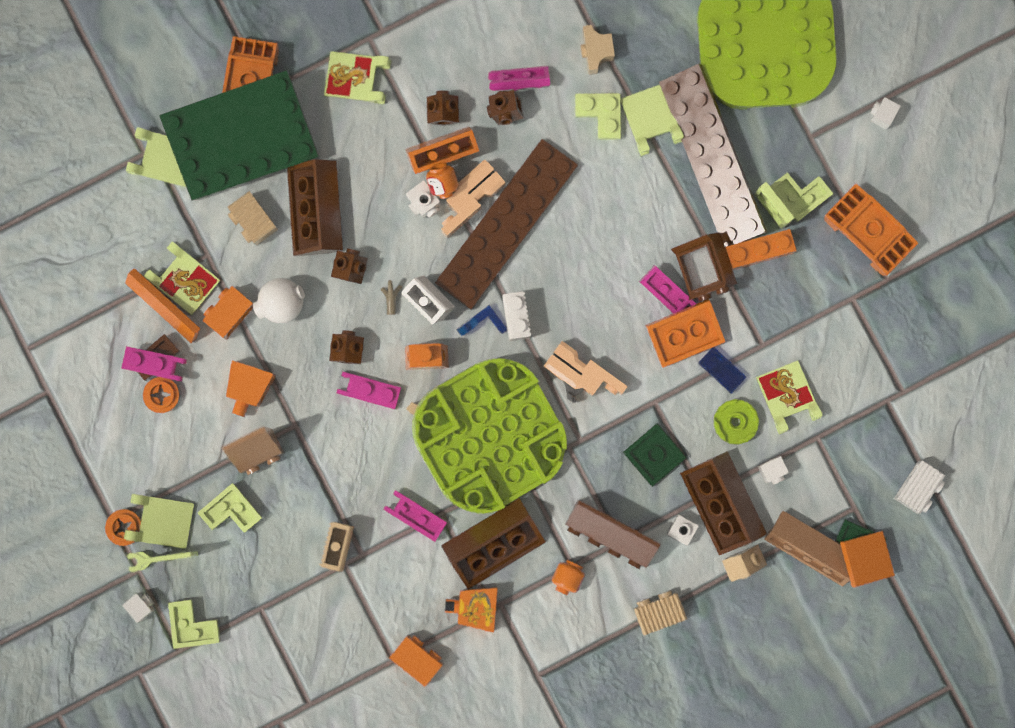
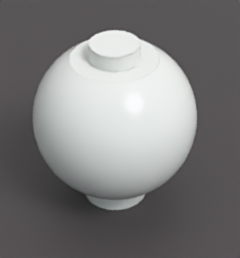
[253,278,305,324]

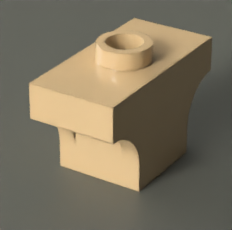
[580,25,615,75]
[722,544,767,582]

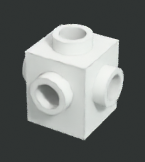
[406,180,441,218]

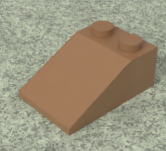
[222,427,284,475]

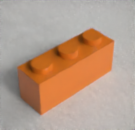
[405,126,479,174]
[725,229,796,270]

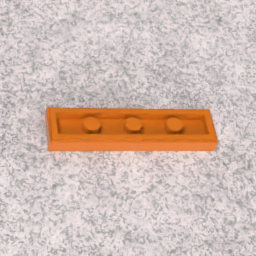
[125,269,200,343]

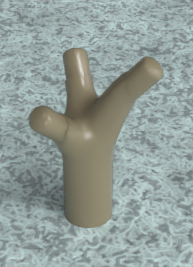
[381,280,402,315]

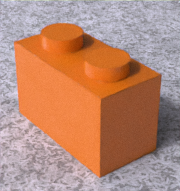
[202,286,253,340]
[389,635,443,687]

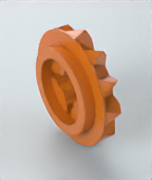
[143,377,180,413]
[105,509,141,546]

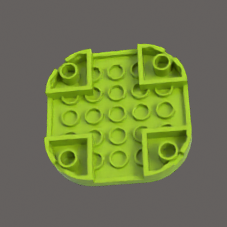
[696,0,836,110]
[412,358,567,514]

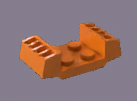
[222,36,279,93]
[824,184,918,276]

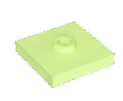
[754,182,795,229]

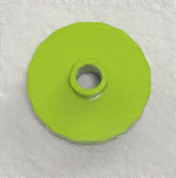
[713,399,759,445]

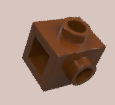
[427,90,459,126]
[487,90,524,125]
[331,248,368,284]
[329,330,364,365]

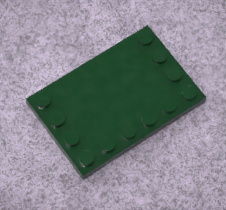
[159,70,319,201]

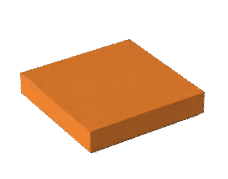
[840,531,895,587]

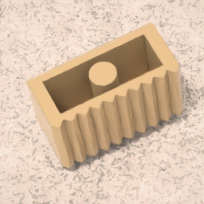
[227,191,278,245]
[320,522,354,572]
[633,590,687,635]

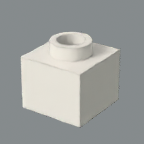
[870,97,900,129]
[757,456,789,485]
[667,514,699,546]
[122,592,155,623]

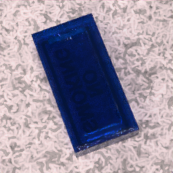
[698,347,747,394]

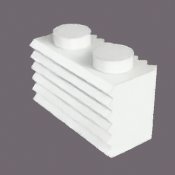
[402,275,455,324]
[503,291,532,341]
[894,460,945,514]

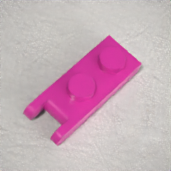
[488,66,550,91]
[639,265,696,313]
[121,346,187,382]
[336,371,401,410]
[383,490,447,542]

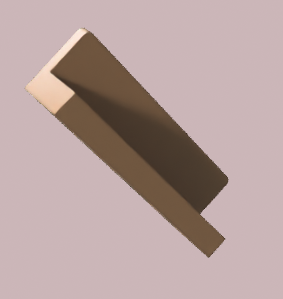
[764,511,850,587]

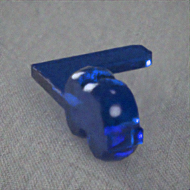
[456,305,507,336]

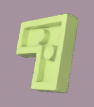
[575,93,621,140]
[770,172,833,222]
[198,483,262,533]
[168,600,220,649]

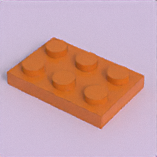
[645,299,725,368]

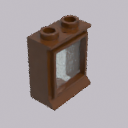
[671,232,737,302]

